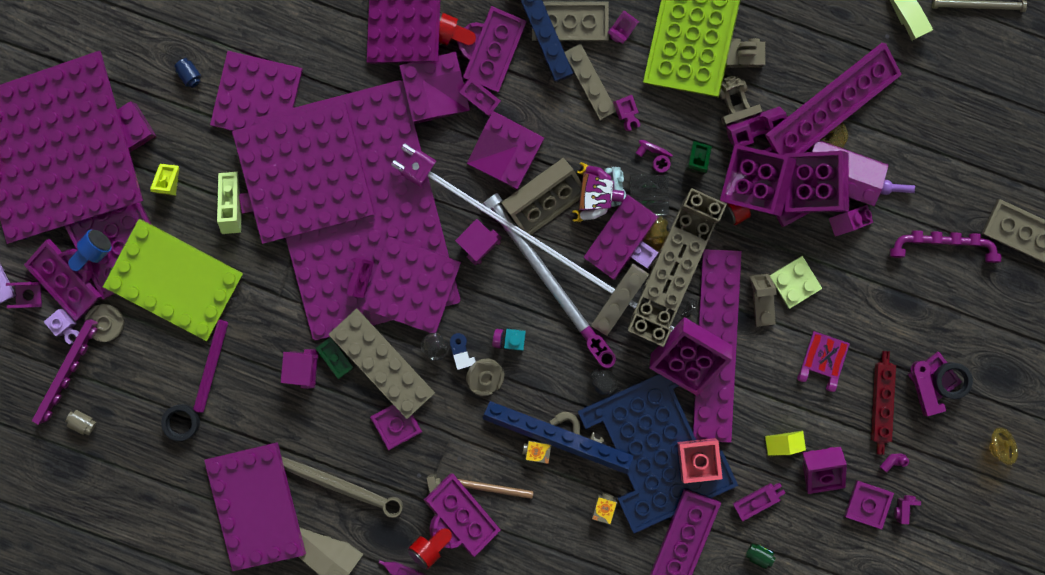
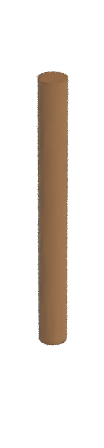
[458,479,533,499]

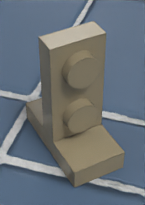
[749,274,776,327]

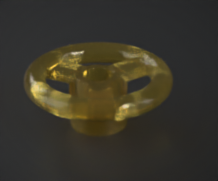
[990,427,1018,465]

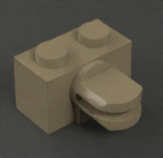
[726,38,765,68]

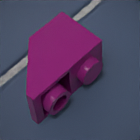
[829,205,874,236]

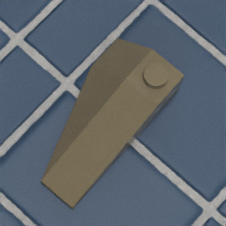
[299,527,363,575]

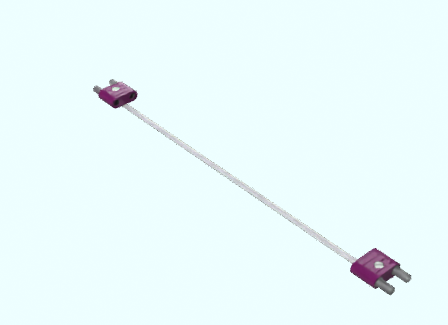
[391,144,675,331]

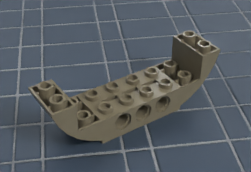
[628,188,727,347]

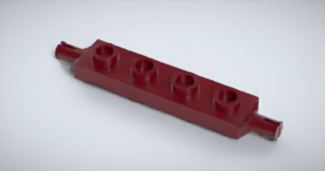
[871,351,896,455]

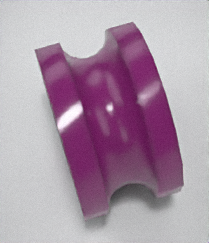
[653,155,670,173]

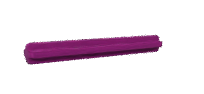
[193,320,228,413]

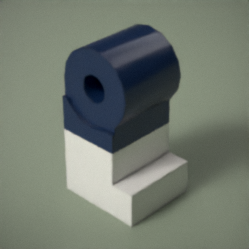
[450,333,476,370]

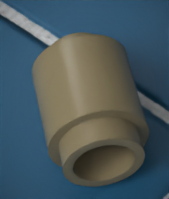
[65,410,96,436]

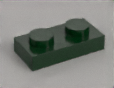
[316,337,354,379]

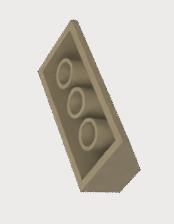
[501,158,582,235]

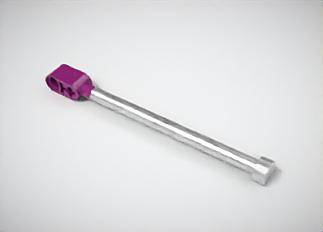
[482,193,616,368]

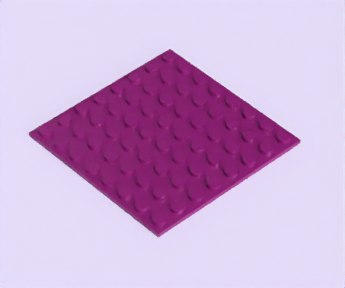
[0,51,143,244]

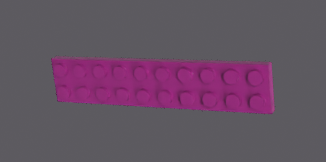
[693,249,742,442]

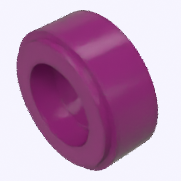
[492,329,504,348]

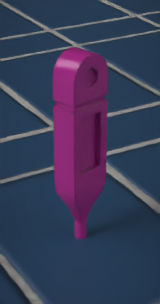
[379,560,426,575]

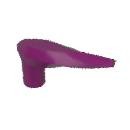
[636,140,673,157]

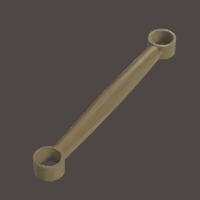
[281,456,403,517]

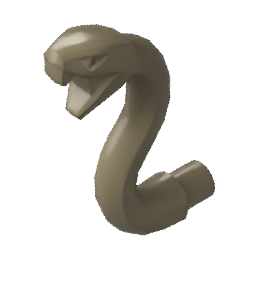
[550,412,604,443]

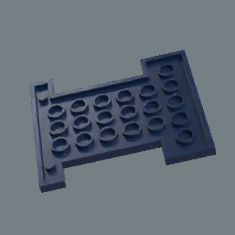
[578,374,738,533]

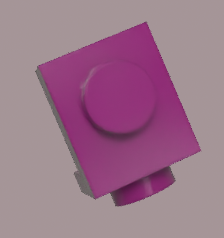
[608,11,639,44]
[894,495,921,524]

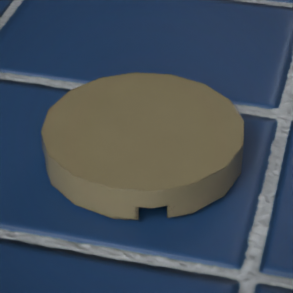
[85,304,124,342]
[466,358,504,396]

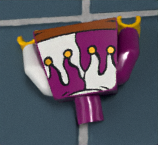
[572,162,624,222]

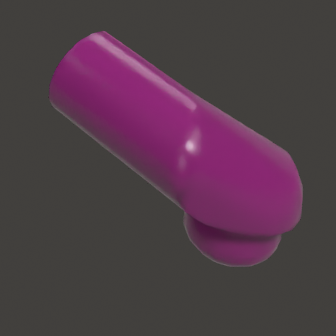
[880,453,909,473]

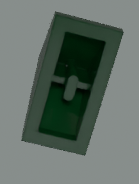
[685,141,712,175]

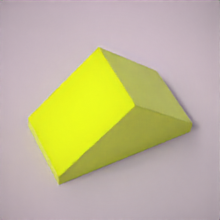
[150,164,179,196]
[765,431,806,456]

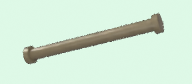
[932,0,1027,12]

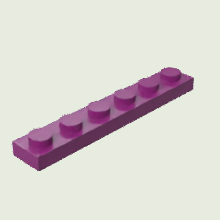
[32,319,98,425]

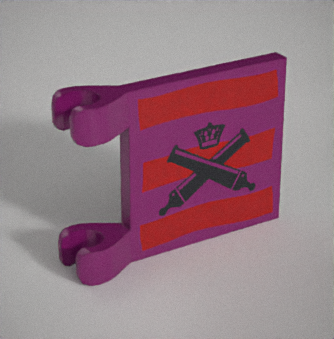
[797,331,850,392]

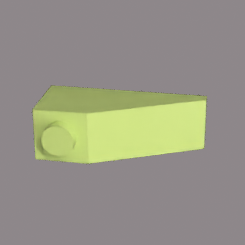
[217,172,241,234]

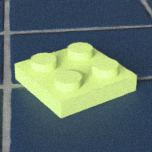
[769,256,822,309]

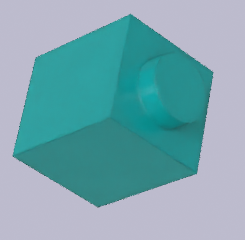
[504,329,526,350]

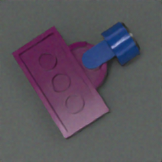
[24,230,112,322]

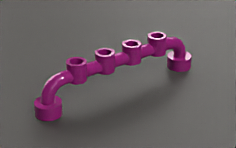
[890,231,1001,263]

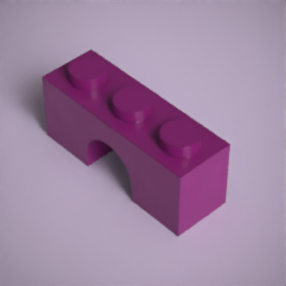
[725,106,787,146]

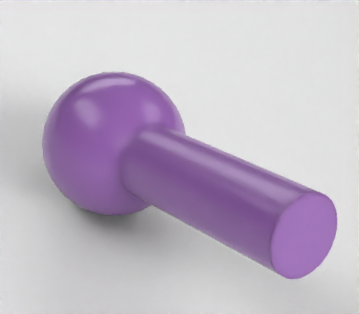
[881,180,915,195]

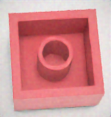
[677,438,723,483]

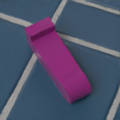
[911,361,946,416]

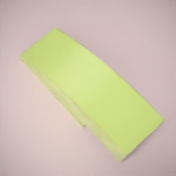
[890,0,933,41]

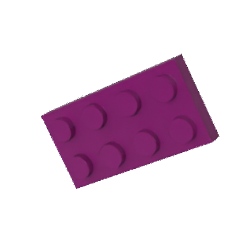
[584,195,659,280]

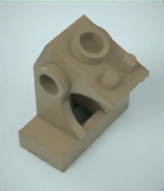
[720,76,762,126]

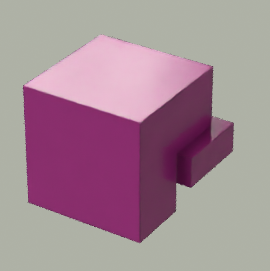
[455,219,502,266]
[281,349,318,389]

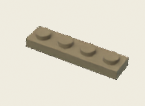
[565,44,616,120]
[591,263,649,336]

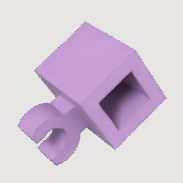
[44,309,79,344]

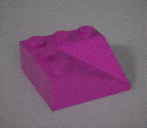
[399,52,470,124]
[467,111,544,190]
[720,144,796,216]
[785,151,849,213]
[650,317,732,396]

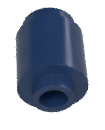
[174,58,202,88]

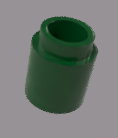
[745,543,776,569]

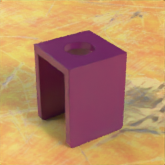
[6,282,42,308]

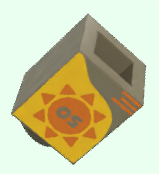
[522,439,551,463]
[591,493,617,525]

